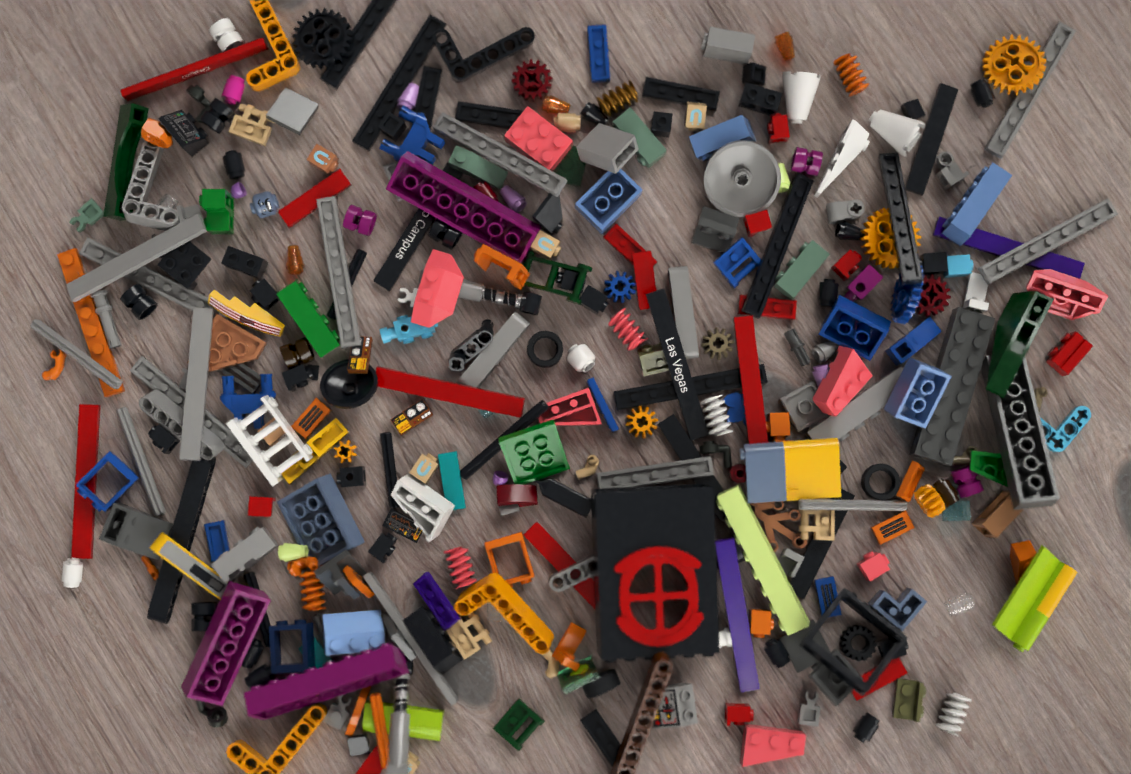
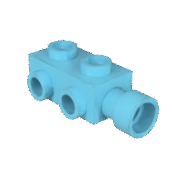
[379,315,438,344]

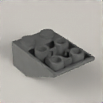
[99,503,173,560]

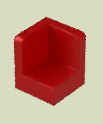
[743,210,772,237]
[248,496,276,517]

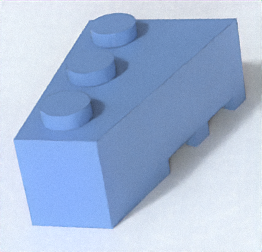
[689,115,756,161]

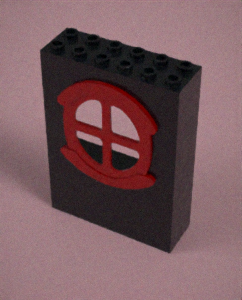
[591,484,720,663]

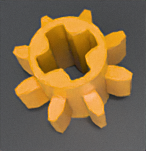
[333,440,358,463]

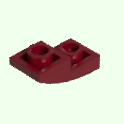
[496,484,538,507]

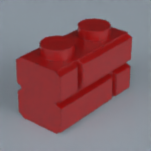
[1046,331,1093,376]

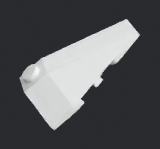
[814,119,870,197]

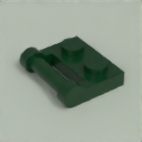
[493,698,545,751]

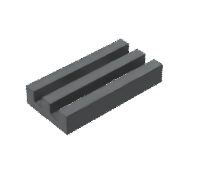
[222,363,261,394]

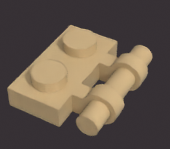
[228,104,274,146]
[799,509,835,541]
[446,612,492,660]

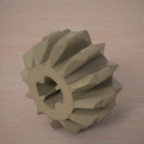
[701,327,734,360]

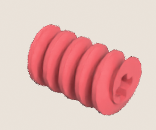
[608,308,648,351]
[444,546,477,589]

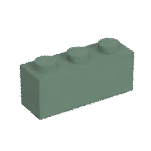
[612,107,667,169]
[774,240,830,300]

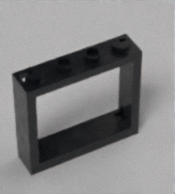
[799,588,908,696]

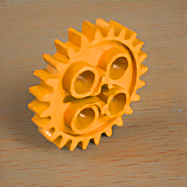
[982,35,1046,95]
[860,207,921,269]

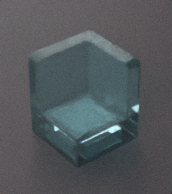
[942,501,971,521]

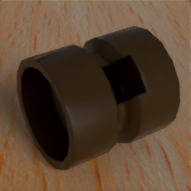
[280,337,315,370]

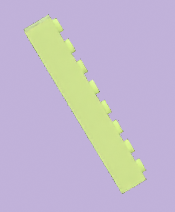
[716,484,810,636]

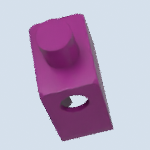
[843,264,883,302]

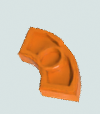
[345,686,371,737]

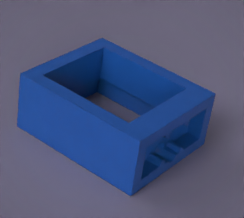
[76,451,140,512]

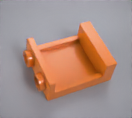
[474,244,530,290]

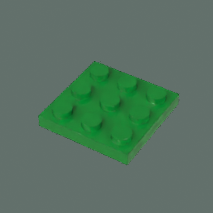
[498,419,570,484]

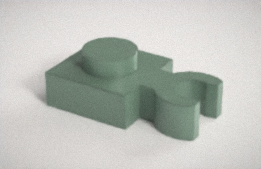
[69,198,104,232]

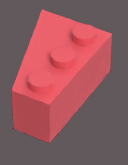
[812,346,873,417]
[538,388,602,426]
[740,724,806,767]

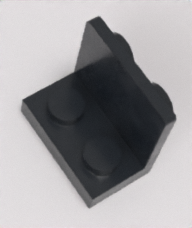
[157,241,211,290]

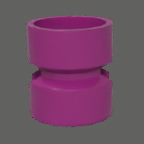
[791,146,823,176]
[343,204,377,237]
[950,466,984,498]

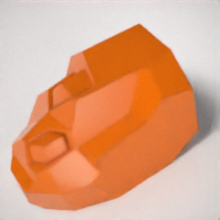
[141,118,173,148]

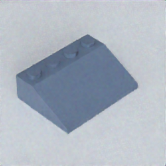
[277,473,365,566]

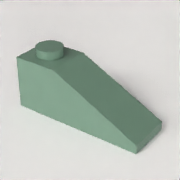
[448,145,508,190]

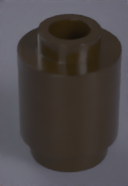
[933,478,960,508]

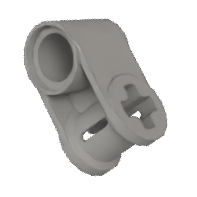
[826,200,865,224]

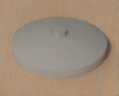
[704,140,781,217]

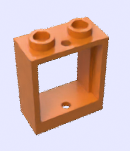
[484,532,535,587]

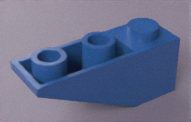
[885,317,942,366]

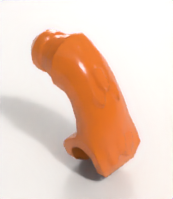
[42,349,67,381]
[287,556,319,577]

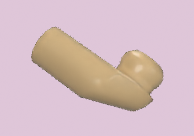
[576,455,599,480]
[542,649,560,678]

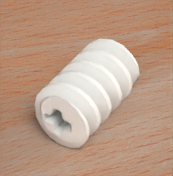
[700,395,733,437]
[936,692,972,737]

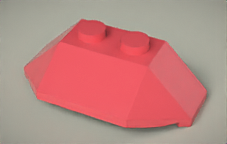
[411,249,464,328]
[1026,269,1108,320]

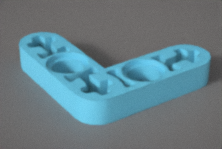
[1040,406,1091,452]

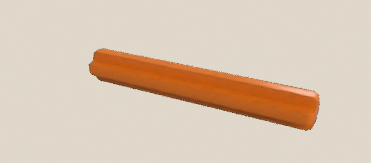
[370,693,389,768]

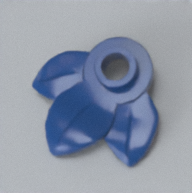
[723,392,746,426]

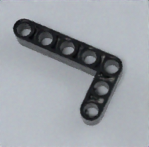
[433,27,535,83]

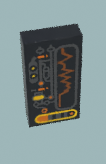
[382,508,423,543]

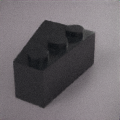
[403,607,462,673]

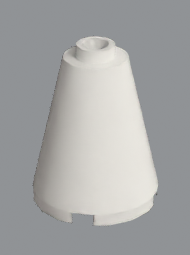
[782,71,821,124]
[869,109,925,157]

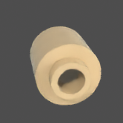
[554,113,581,133]

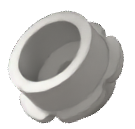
[935,152,954,170]

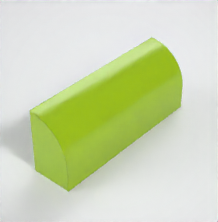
[362,700,444,741]

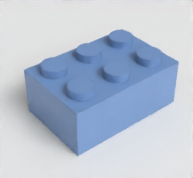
[575,169,643,234]
[884,357,952,429]

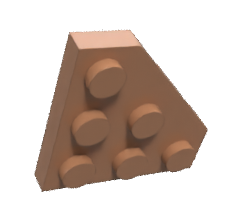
[187,314,267,372]

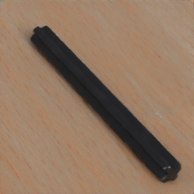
[460,400,549,480]

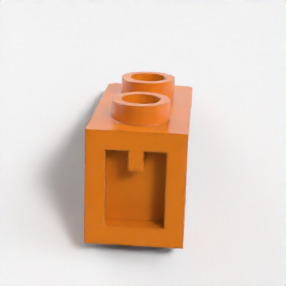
[552,622,587,671]

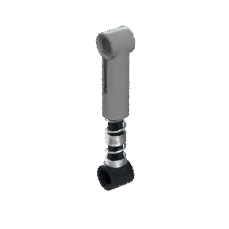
[417,270,542,315]
[386,655,413,774]

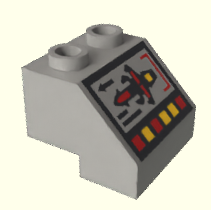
[646,682,698,729]

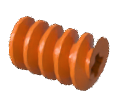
[833,53,870,97]
[298,571,327,611]

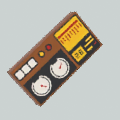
[347,336,373,374]
[390,399,433,436]

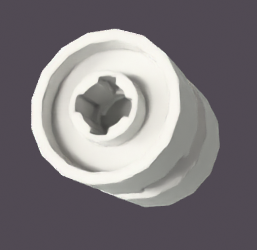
[209,18,244,52]

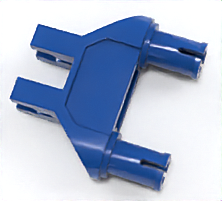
[379,106,445,165]
[220,374,276,429]

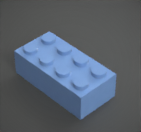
[941,163,1012,246]

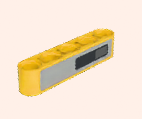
[149,532,228,600]

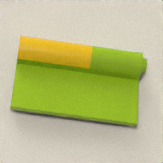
[992,545,1078,652]

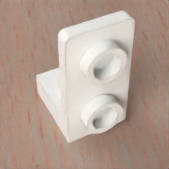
[963,272,989,314]

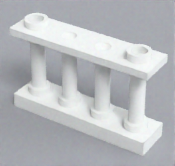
[226,395,313,487]

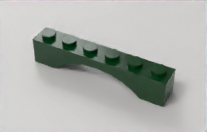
[103,103,149,221]

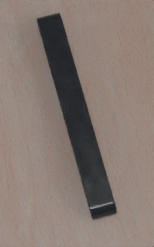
[147,457,216,624]

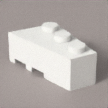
[391,473,455,542]

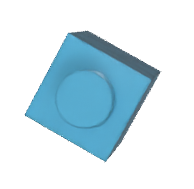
[943,254,974,278]

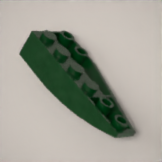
[985,291,1054,398]

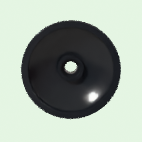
[320,359,378,409]

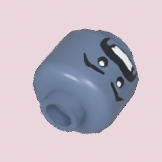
[250,191,280,218]

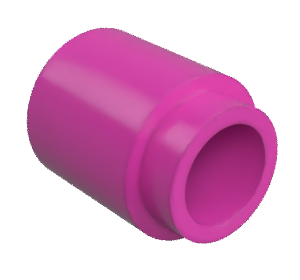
[221,75,245,105]

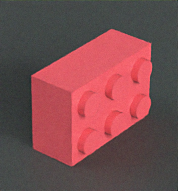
[504,106,573,171]

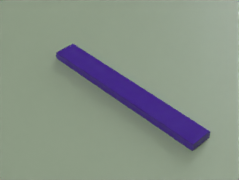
[932,216,1085,279]
[716,538,760,693]

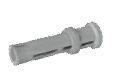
[90,290,121,349]

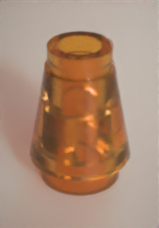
[774,31,796,61]
[542,95,570,114]
[286,245,305,275]

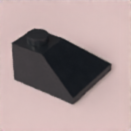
[532,193,563,236]

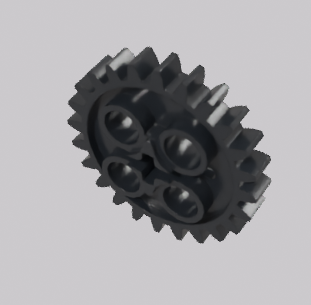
[292,8,354,70]

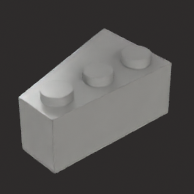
[211,527,279,583]

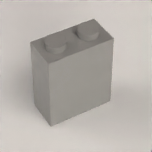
[701,27,755,64]
[576,123,639,174]

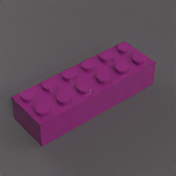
[181,581,271,706]

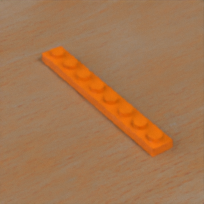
[57,248,125,397]

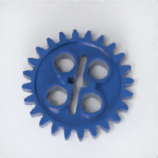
[890,265,924,324]

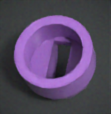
[230,182,247,199]
[492,471,509,486]

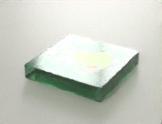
[557,655,600,695]

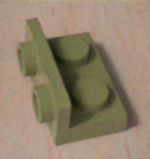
[637,343,669,377]
[892,678,926,722]

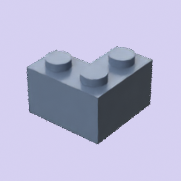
[868,588,927,632]

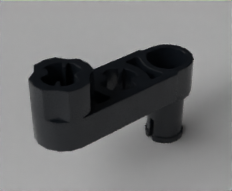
[448,319,494,372]

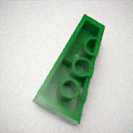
[276,279,340,358]

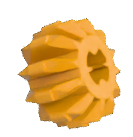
[625,406,658,439]
[914,484,945,518]

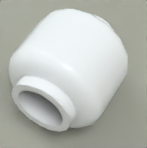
[567,344,595,373]

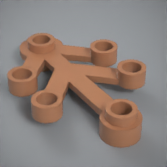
[749,501,807,552]

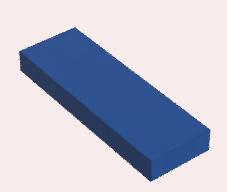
[587,25,610,83]
[587,377,619,433]

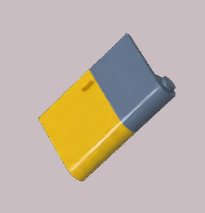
[739,438,841,503]

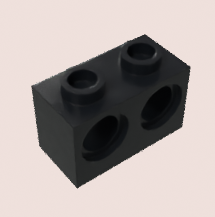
[738,82,783,116]
[221,246,269,280]

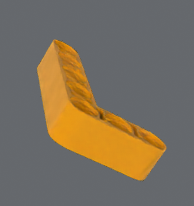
[246,0,301,92]
[454,573,554,654]
[226,703,327,774]

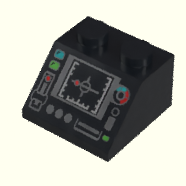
[159,110,209,157]

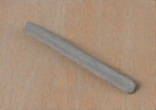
[30,319,123,389]
[116,407,165,516]
[798,499,907,511]

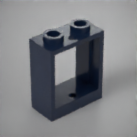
[269,619,316,674]

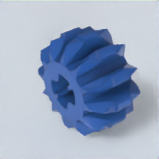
[604,271,636,303]

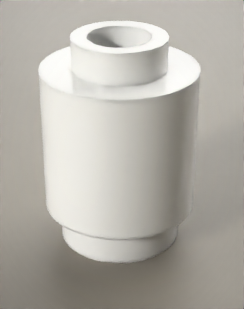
[61,558,83,588]

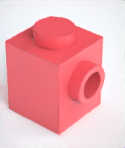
[857,551,890,581]

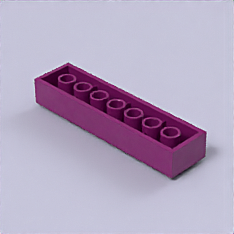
[386,151,541,263]
[244,643,409,721]

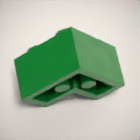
[199,189,234,234]

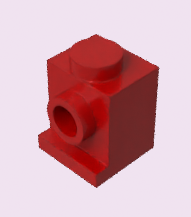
[767,113,790,144]
[831,249,862,281]
[725,703,754,726]

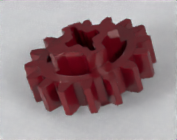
[512,59,553,102]
[915,274,951,317]

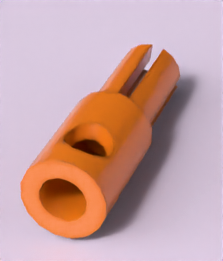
[141,556,159,581]

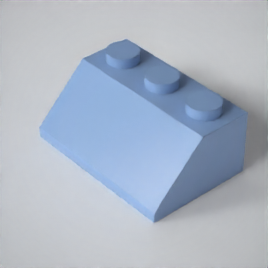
[322,609,385,656]

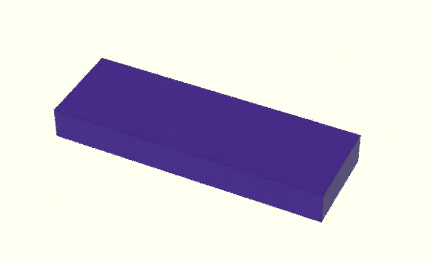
[413,572,461,631]

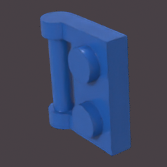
[713,237,761,288]

